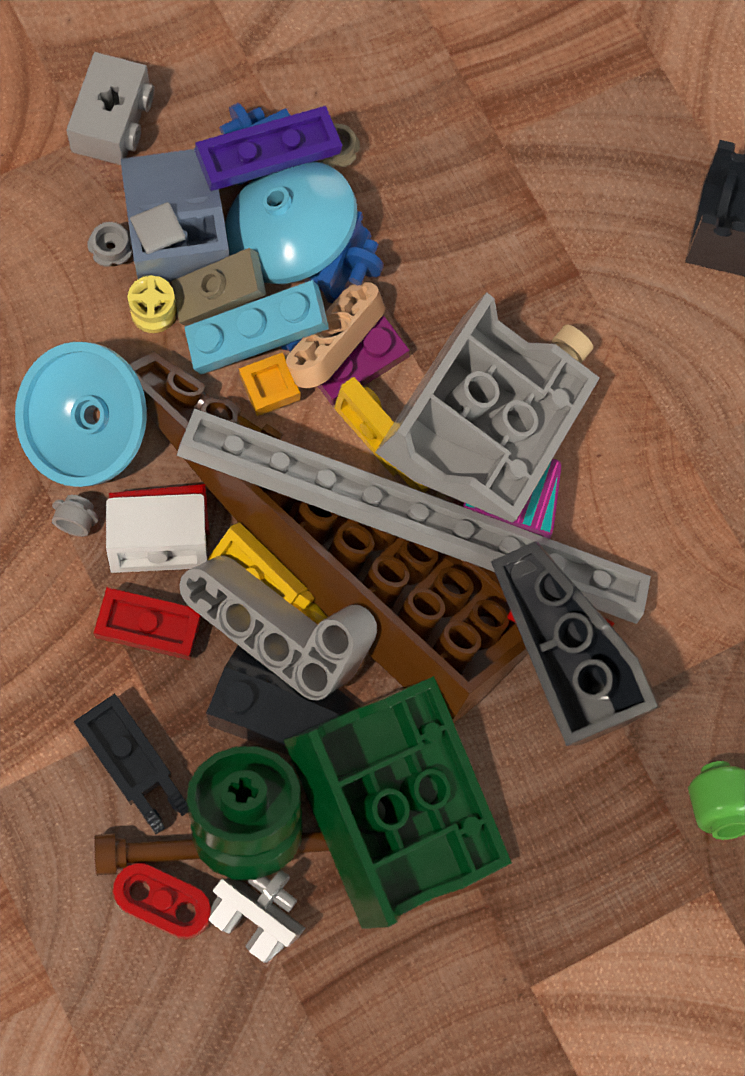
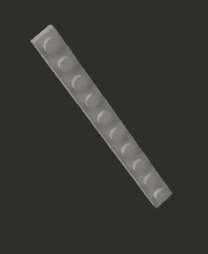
[177,408,651,624]

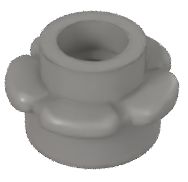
[88,222,132,267]
[52,495,99,537]

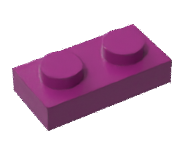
[318,315,410,406]

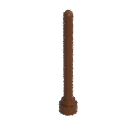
[94,832,329,876]

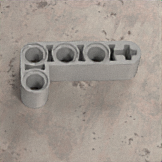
[179,555,377,700]

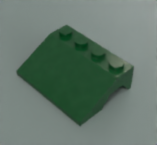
[284,676,512,929]

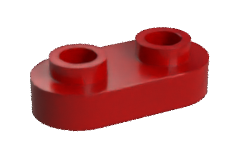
[113,863,211,939]

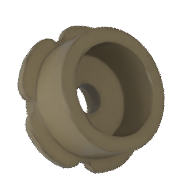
[320,124,360,167]

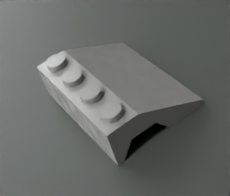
[375,292,600,522]

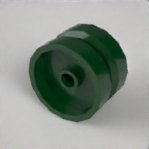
[187,746,303,880]

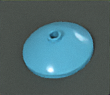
[225,161,357,284]
[15,342,147,487]

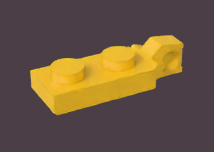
[334,377,431,493]
[207,522,328,625]

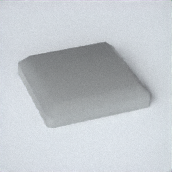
[130,202,185,254]

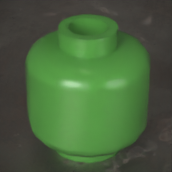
[688,761,745,840]

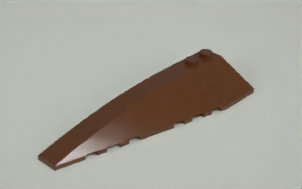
[129,352,528,723]

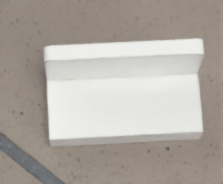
[106,494,208,573]

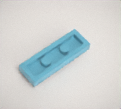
[184,280,329,375]

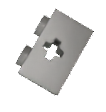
[66,52,155,165]

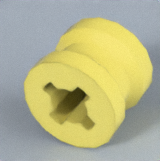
[128,275,177,333]

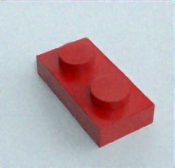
[93,587,202,660]

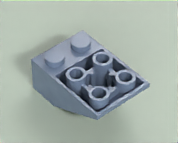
[120,149,229,282]

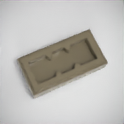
[172,248,266,326]

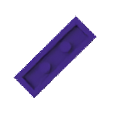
[194,106,342,191]

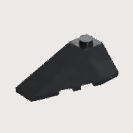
[491,541,660,746]
[206,645,360,756]

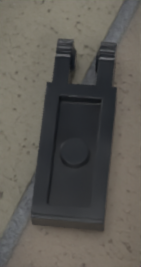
[73,693,188,835]

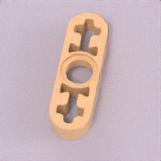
[286,282,385,388]

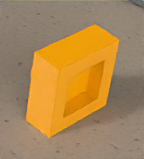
[239,352,300,416]

